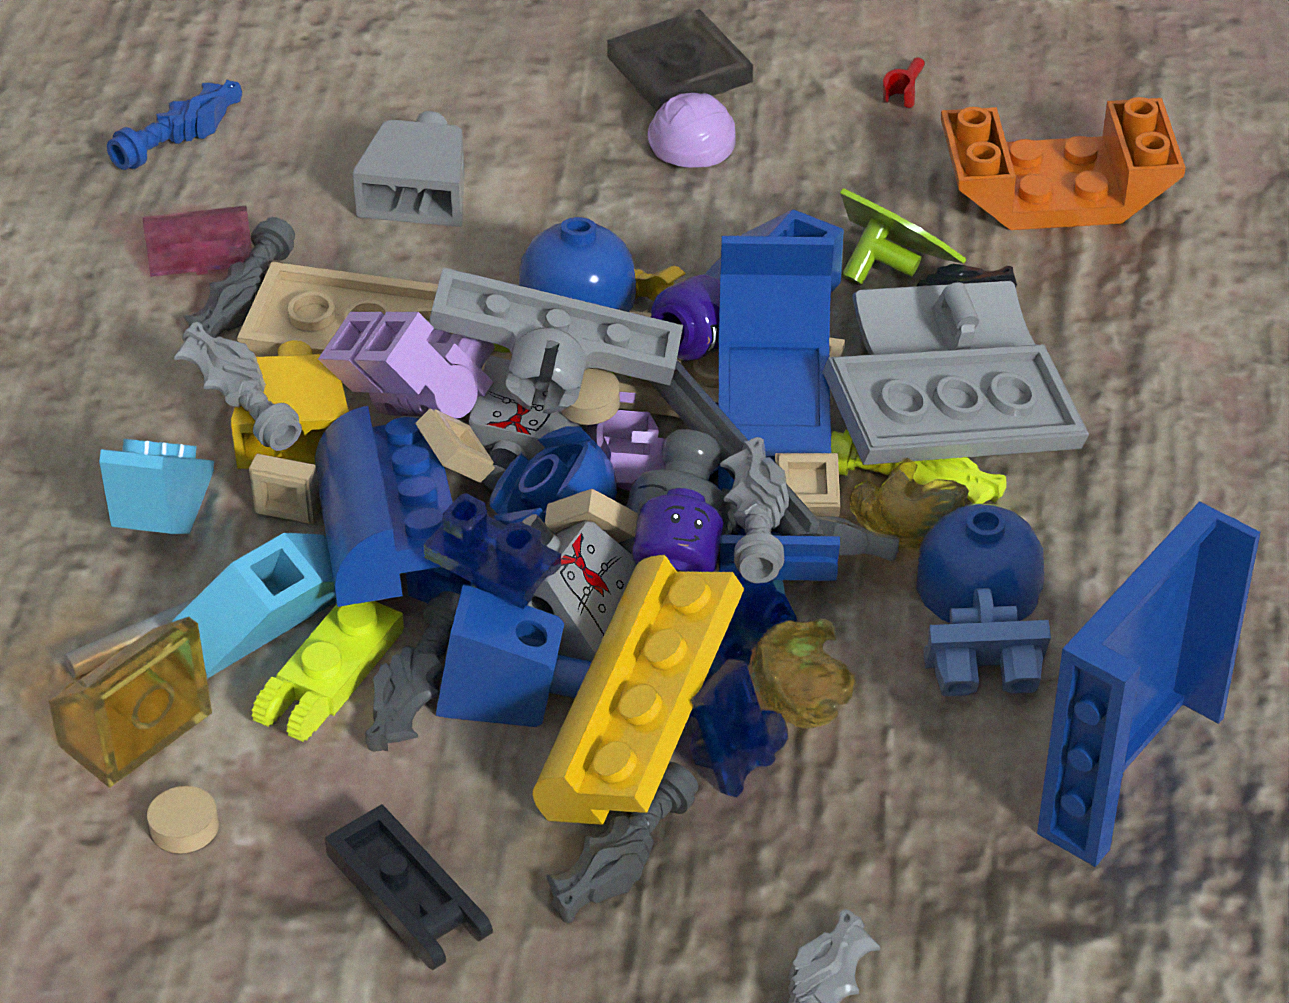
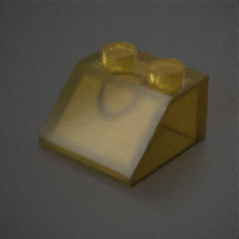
[48,617,212,788]

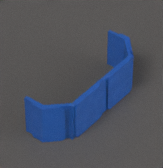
[718,236,840,581]

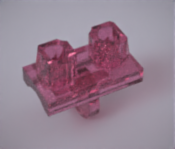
[143,205,252,277]

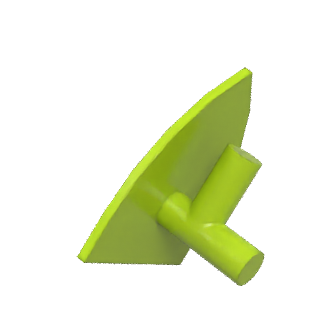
[840,188,966,285]

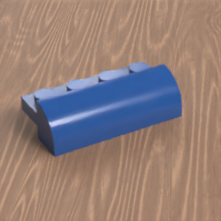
[315,406,465,607]

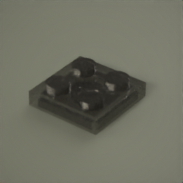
[607,9,753,111]

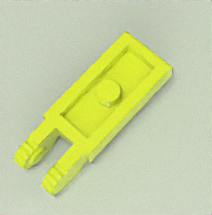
[251,601,404,742]

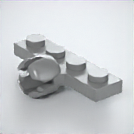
[429,267,683,414]

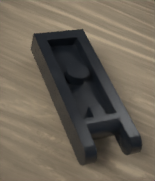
[325,804,493,970]

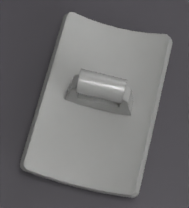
[852,281,1036,355]

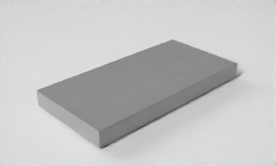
[822,344,1089,465]

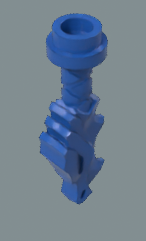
[107,79,242,170]

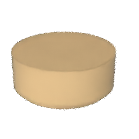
[561,368,620,425]
[147,786,219,854]

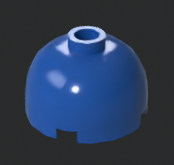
[519,217,636,312]
[490,426,617,534]
[916,504,1044,623]

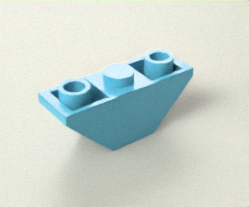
[99,439,215,534]
[167,532,337,680]

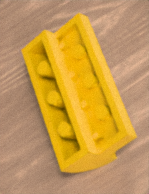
[532,555,744,825]

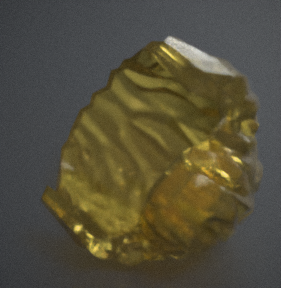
[849,458,969,550]
[751,618,856,729]

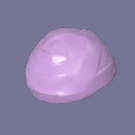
[648,93,736,168]

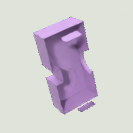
[586,392,665,490]

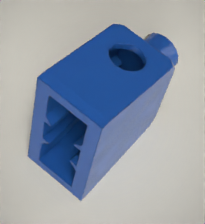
[435,585,592,727]

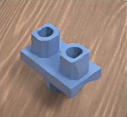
[923,588,1051,696]

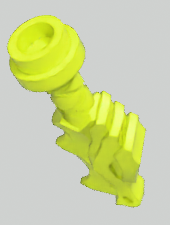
[831,429,1007,504]

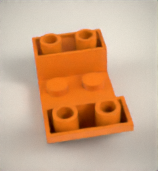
[941,97,1186,230]

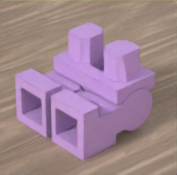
[318,312,495,419]

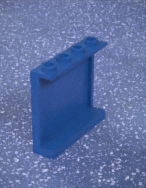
[1037,501,1261,867]

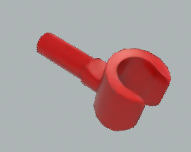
[883,57,925,108]

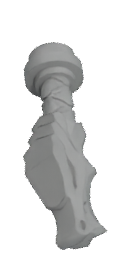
[174,322,302,451]
[720,437,789,583]
[788,909,881,1003]

